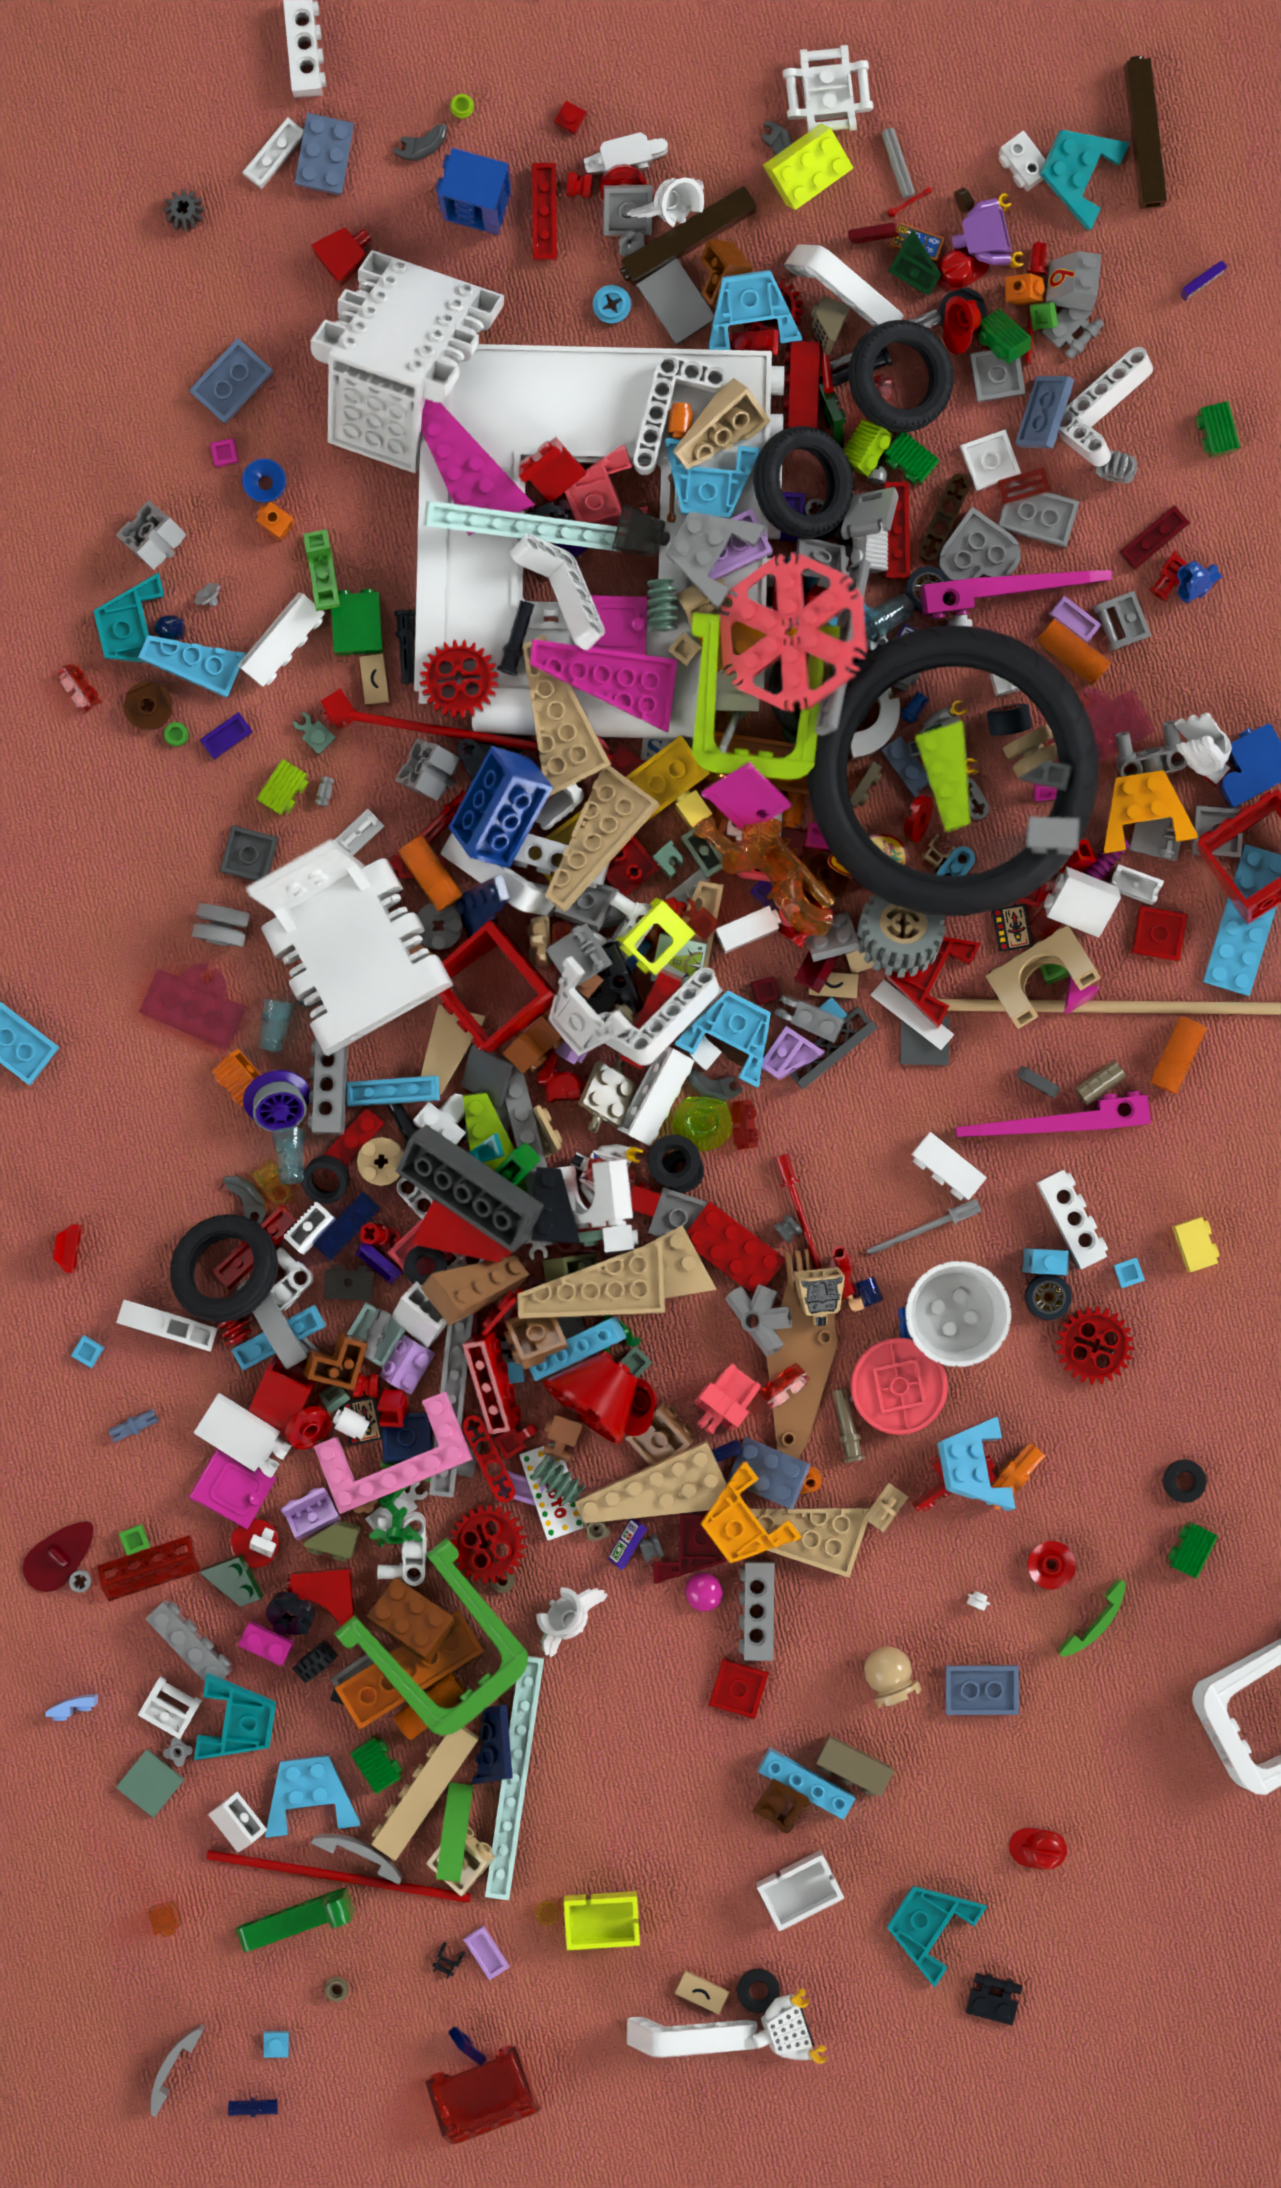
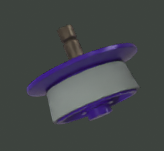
[243,1070,310,1132]

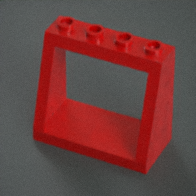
[1197,789,1281,925]
[435,920,557,1053]

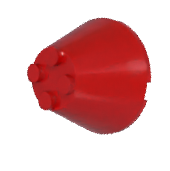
[543,1350,639,1445]

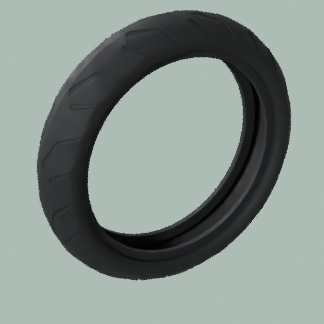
[807,625,1099,916]

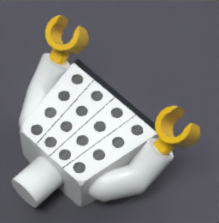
[753,1989,828,2064]

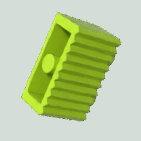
[843,419,893,477]
[257,759,309,816]

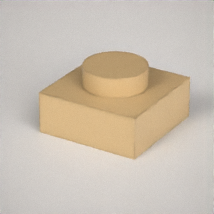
[667,632,702,667]

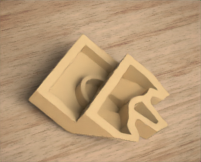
[527,916,552,967]

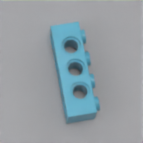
[529,1316,627,1381]
[758,1747,855,1820]

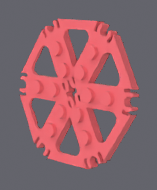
[719,553,867,712]

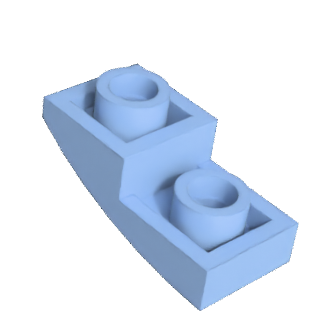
[46,1694,98,1721]

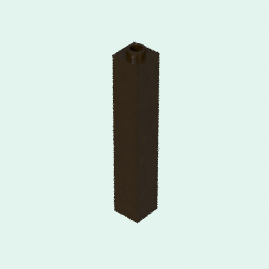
[1124,56,1167,209]
[619,186,757,286]

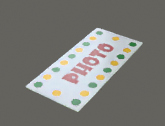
[519,1442,584,1540]

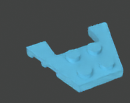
[708,270,802,350]
[665,438,760,519]
[674,990,771,1088]
[937,1417,1016,1511]
[266,1755,360,1838]

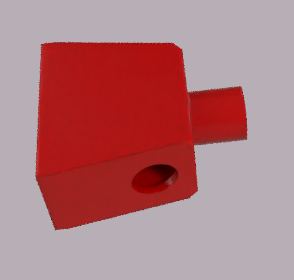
[311,227,372,287]

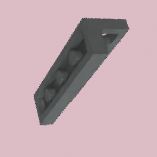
[790,1006,878,1090]

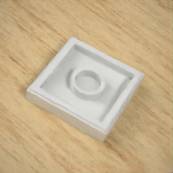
[960,429,1022,492]

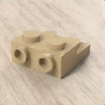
[426,1827,495,1897]

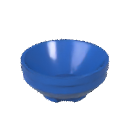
[242,458,286,503]

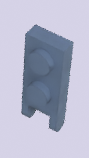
[881,736,933,798]

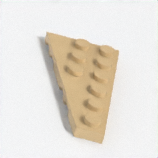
[523,634,611,797]

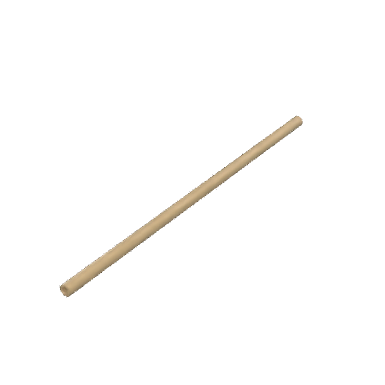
[937,999,1281,1015]

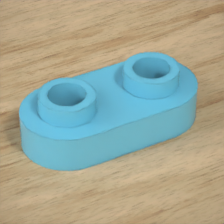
[936,846,975,876]

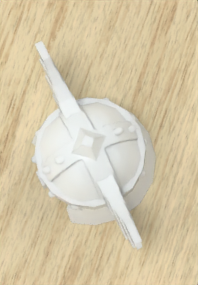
[627,177,704,227]
[536,1587,608,1657]

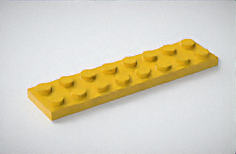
[530,735,710,883]

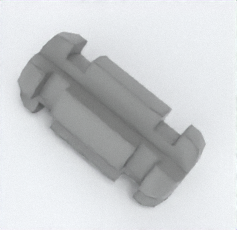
[315,776,334,806]

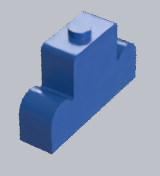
[1219,723,1281,808]

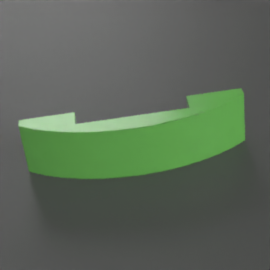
[303,529,340,611]
[1057,1578,1126,1657]
[436,1782,473,1883]

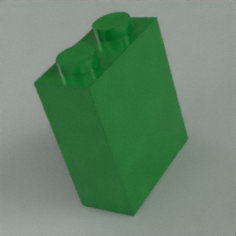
[331,589,384,656]

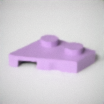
[762,1026,825,1080]

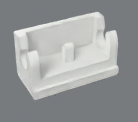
[1109,864,1164,905]

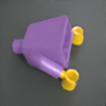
[952,193,1023,269]

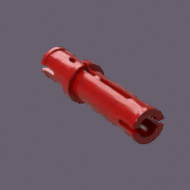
[413,789,467,844]

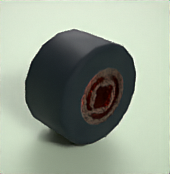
[987,703,1032,736]

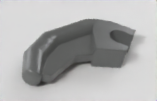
[761,121,792,155]
[393,124,448,161]
[687,1070,744,1102]
[223,1176,266,1224]

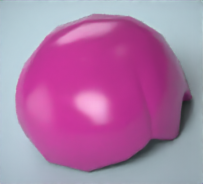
[685,1572,723,1612]

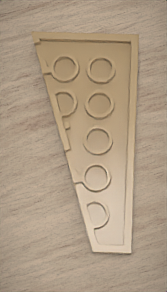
[545,766,659,913]
[644,1225,717,1298]
[518,1239,665,1318]
[575,1440,727,1523]
[749,1508,870,1578]

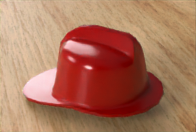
[935,247,989,291]
[943,296,981,354]
[625,1378,658,1437]
[1009,1828,1067,1870]

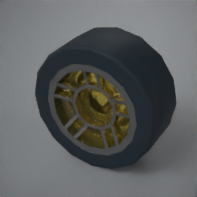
[905,566,950,613]
[1025,1274,1072,1320]

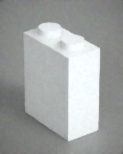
[1044,867,1121,938]
[715,906,781,954]
[391,1281,447,1348]

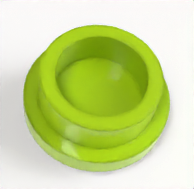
[450,94,474,119]

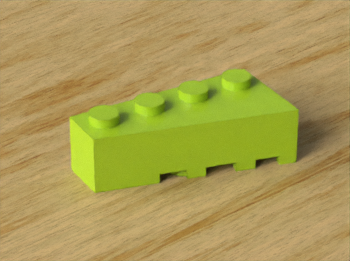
[915,721,970,833]

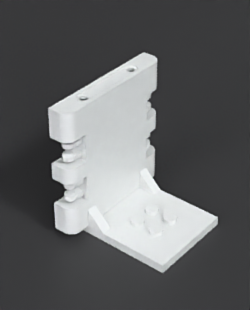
[311,250,504,473]
[246,839,454,1056]

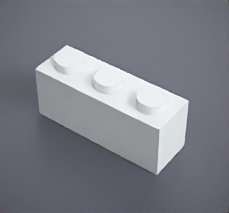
[911,1132,987,1201]

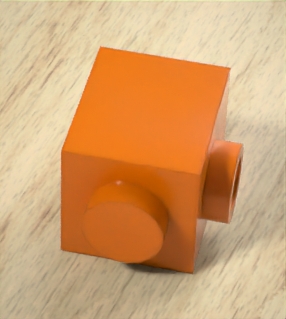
[1005,273,1045,306]
[256,501,296,541]

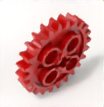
[420,640,499,719]
[1055,1306,1134,1385]
[449,1505,528,1584]

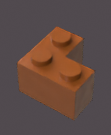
[700,239,753,307]
[503,1012,565,1074]
[302,1332,367,1390]

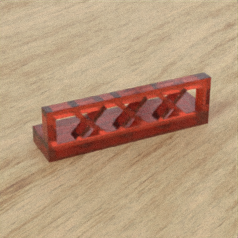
[98,1535,201,1601]

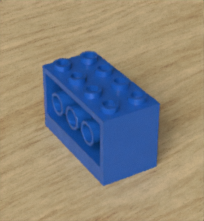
[436,148,512,235]
[448,746,553,868]

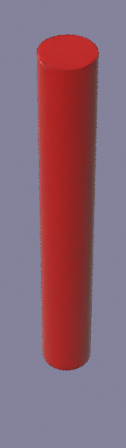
[820,345,834,393]

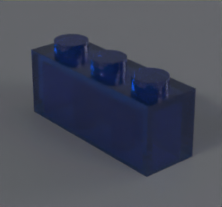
[313,1191,382,1261]

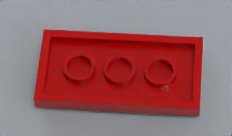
[686,1201,785,1295]

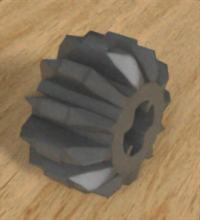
[163,189,205,232]

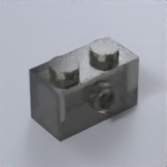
[323,1264,375,1301]

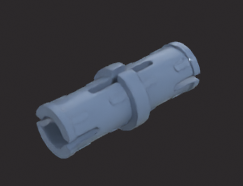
[108,1408,159,1443]

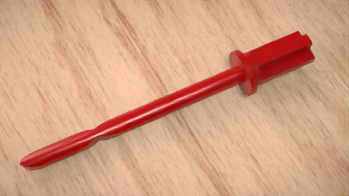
[1024,242,1047,365]
[774,1153,821,1269]

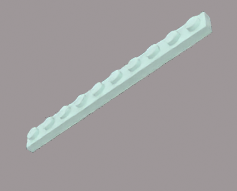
[423,500,656,556]
[485,1656,544,1900]

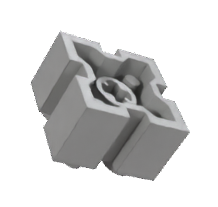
[116,500,187,570]
[395,738,460,801]

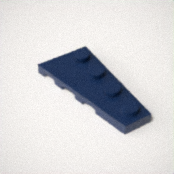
[456,875,509,939]

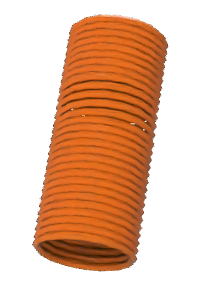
[1036,618,1111,686]
[398,835,463,912]
[1149,1016,1208,1094]
[393,1673,467,1741]

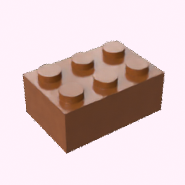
[367,1577,457,1664]

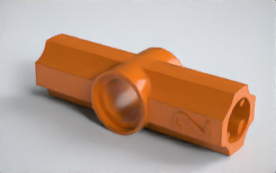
[991,1442,1046,1510]

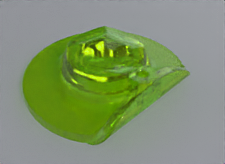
[672,1097,733,1151]

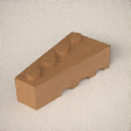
[421,1255,529,1326]

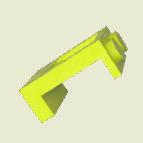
[616,898,695,976]

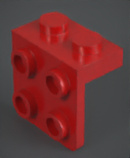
[518,437,585,502]
[481,1288,523,1337]
[912,1456,952,1512]

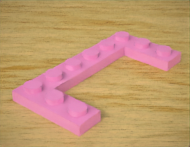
[314,1392,473,1514]

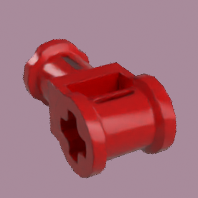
[1149,550,1188,602]

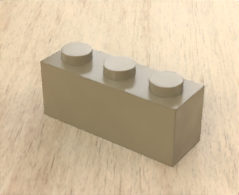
[815,1734,894,1797]

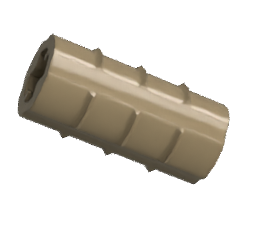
[1075,1060,1126,1106]

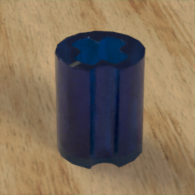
[855,1276,883,1307]

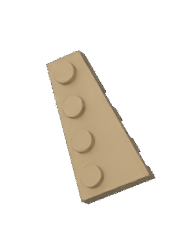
[682,880,724,968]

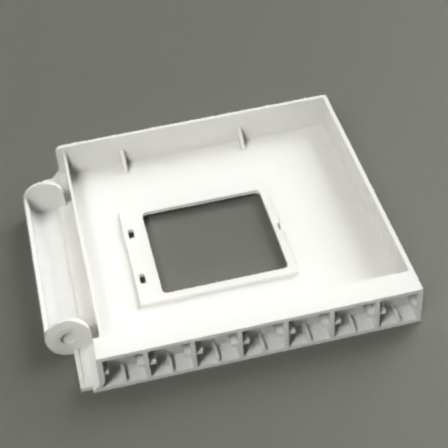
[414,344,784,739]

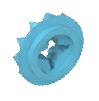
[593,285,631,325]

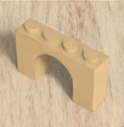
[986,925,1101,1029]

